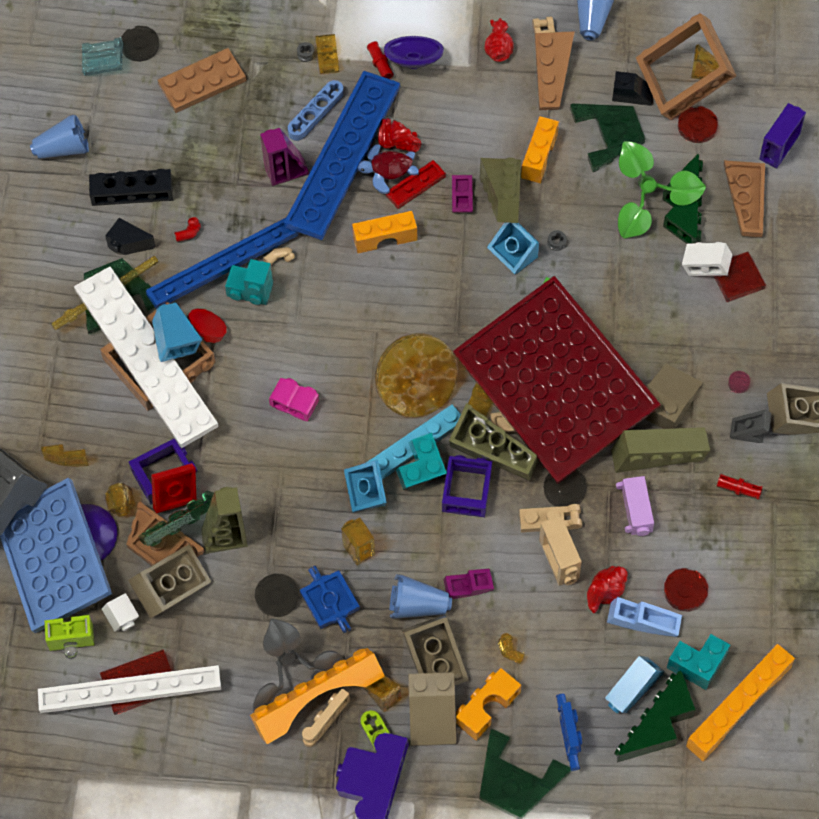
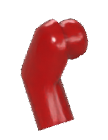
[174,217,201,242]

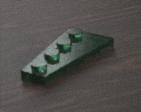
[138,491,214,547]

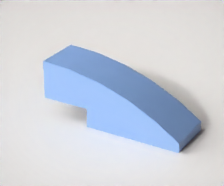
[607,597,682,637]

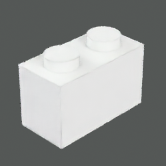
[682,242,732,276]

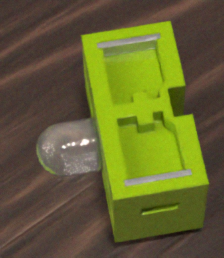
[44,615,94,659]

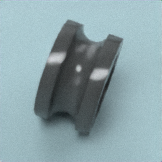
[297,42,315,62]
[547,230,566,251]

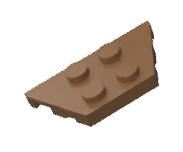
[126,502,205,566]

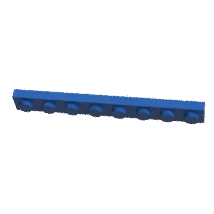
[146,217,299,309]

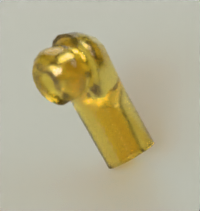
[498,633,525,664]

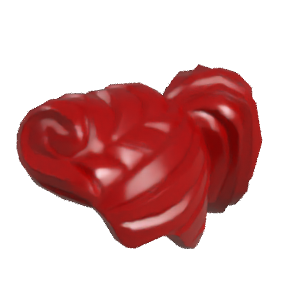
[484,18,514,62]
[378,118,422,152]
[587,566,628,613]

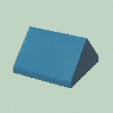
[487,222,539,274]
[344,460,387,512]

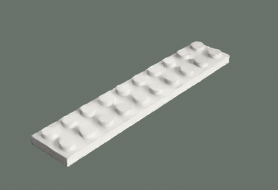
[74,267,219,448]

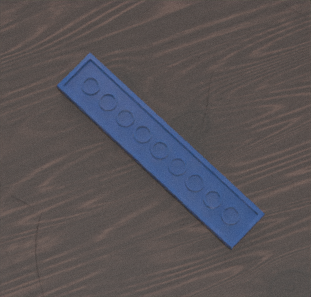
[284,71,400,240]

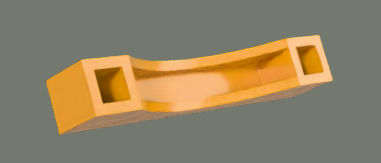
[686,644,795,762]
[250,648,385,744]

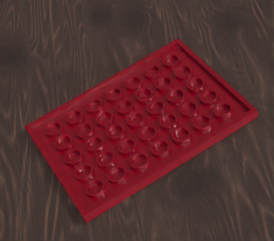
[453,276,661,484]

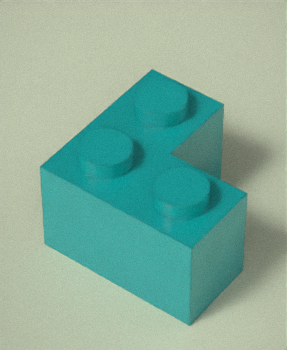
[225,259,273,305]
[396,432,447,490]
[667,634,730,690]

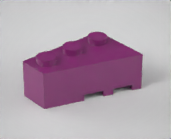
[260,128,310,186]

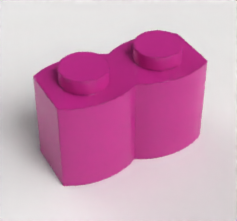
[269,378,319,422]

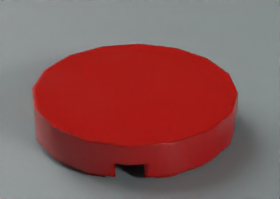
[187,308,227,343]

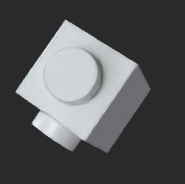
[102,593,139,632]

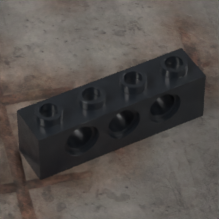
[89,168,173,206]

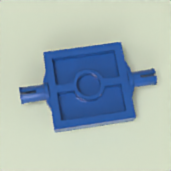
[300,566,360,633]
[556,693,582,771]

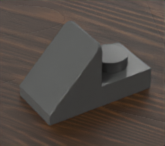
[730,409,771,443]

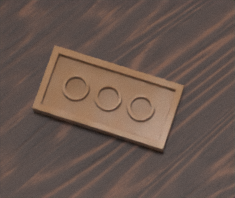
[157,48,246,113]

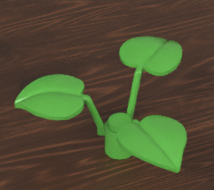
[618,141,706,238]

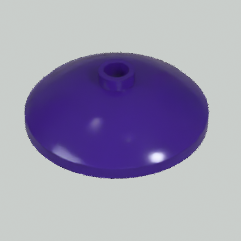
[384,36,444,69]
[81,504,118,561]

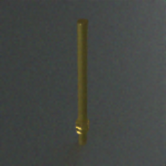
[51,256,159,331]

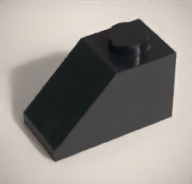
[612,71,653,106]
[105,218,155,255]

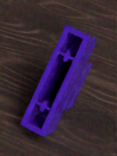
[336,733,409,819]

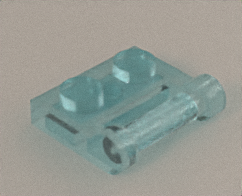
[82,37,124,76]

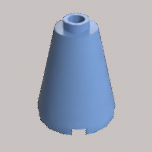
[577,0,614,40]
[30,115,89,159]
[389,574,452,619]

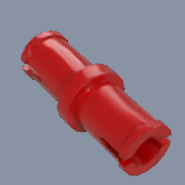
[367,41,394,79]
[717,474,763,500]

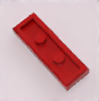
[385,160,446,209]

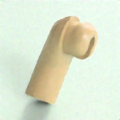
[263,247,295,264]

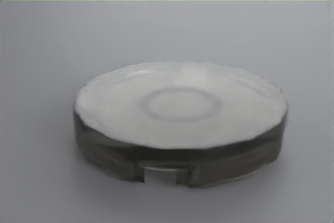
[120,25,160,62]
[543,470,587,507]
[255,573,299,617]

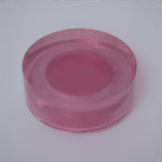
[728,371,750,393]

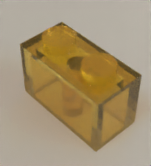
[341,517,375,566]

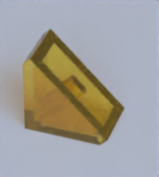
[691,45,719,79]
[363,676,402,712]

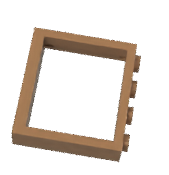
[636,13,736,120]
[100,302,215,411]

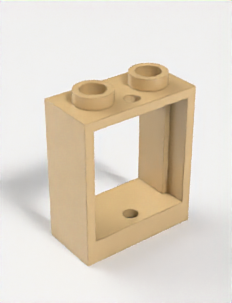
[539,516,582,586]

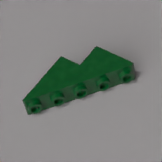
[662,154,703,244]
[614,671,696,763]

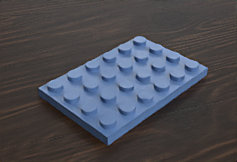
[0,478,112,633]

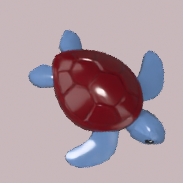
[357,144,419,194]

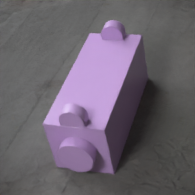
[616,476,654,536]

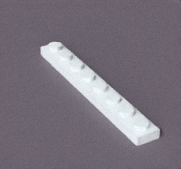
[38,665,221,713]

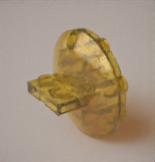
[375,333,458,417]

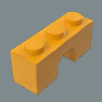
[521,116,559,184]
[352,211,417,254]
[455,668,521,741]

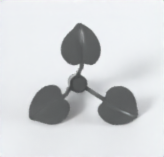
[253,618,345,713]

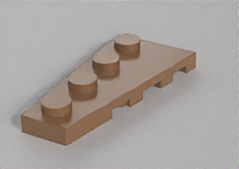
[535,31,575,110]
[724,160,765,237]

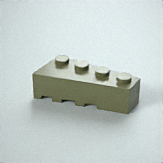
[479,158,521,223]
[449,403,538,480]
[611,427,710,473]
[201,487,248,554]

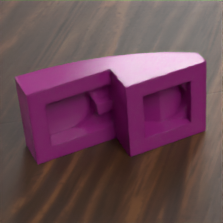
[452,175,473,213]
[443,568,494,599]

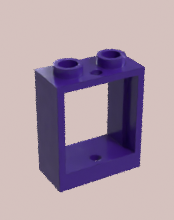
[759,103,806,169]
[129,438,197,505]
[442,455,492,518]

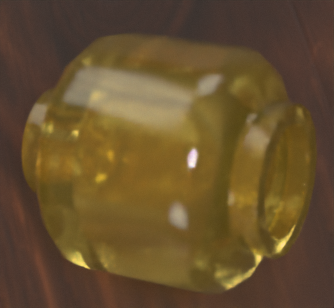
[105,483,135,517]

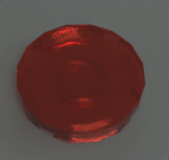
[678,106,718,143]
[664,568,708,612]

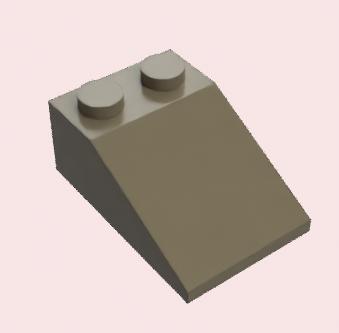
[645,364,703,429]
[767,383,819,435]
[128,544,211,618]
[402,615,469,686]
[408,672,456,746]

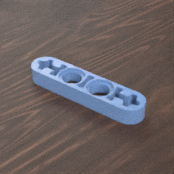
[288,80,344,141]

